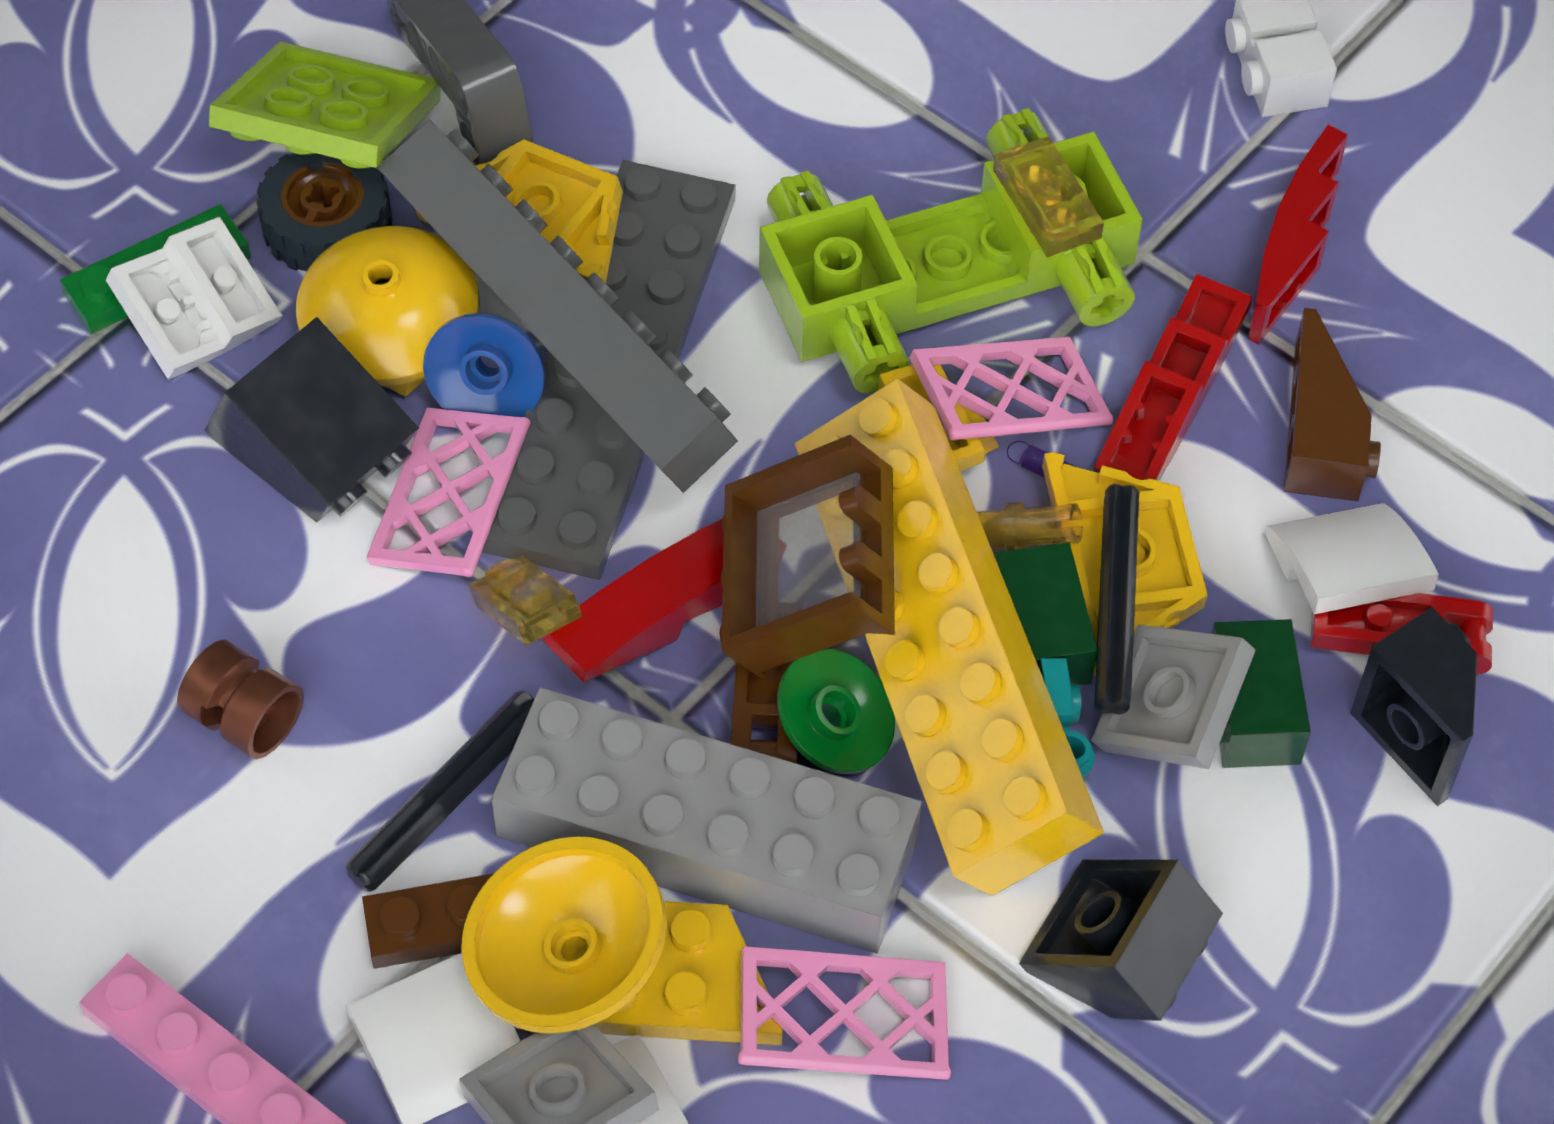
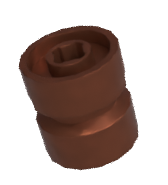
[177,639,304,759]

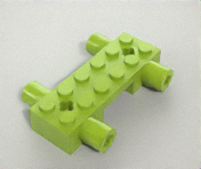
[759,108,1142,394]

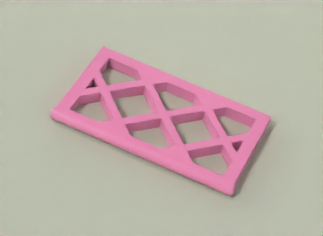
[909,337,1113,441]
[367,408,531,577]
[738,946,951,1080]

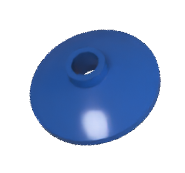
[423,313,546,417]

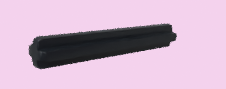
[1094,484,1139,715]
[345,690,535,892]

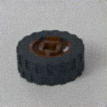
[256,153,392,271]

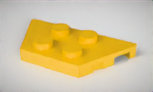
[414,139,623,284]
[1042,452,1208,676]
[516,901,783,1045]

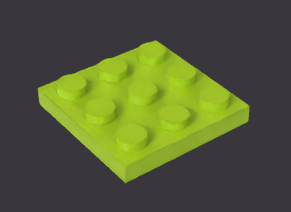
[209,41,441,168]

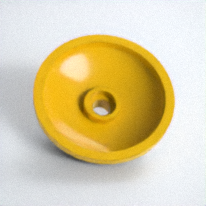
[296,226,480,386]
[462,837,667,1033]

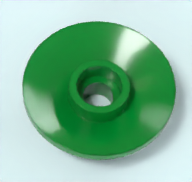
[777,648,895,774]

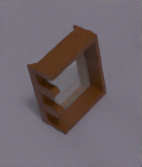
[719,434,895,678]

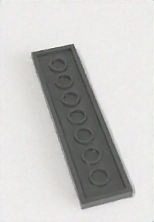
[482,160,736,580]

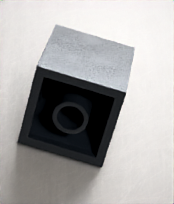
[204,317,419,523]

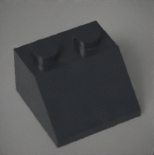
[1350,607,1477,806]
[1019,859,1223,1021]

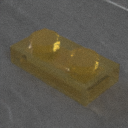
[993,136,1104,257]
[468,556,582,646]

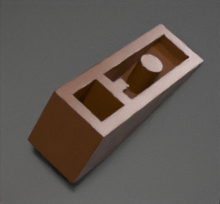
[1284,308,1381,501]

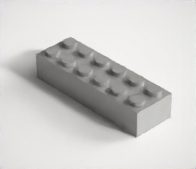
[492,687,922,954]

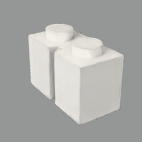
[1225,0,1337,117]

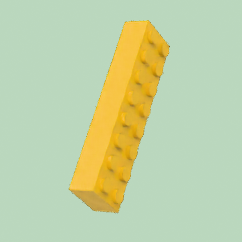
[794,379,1104,896]

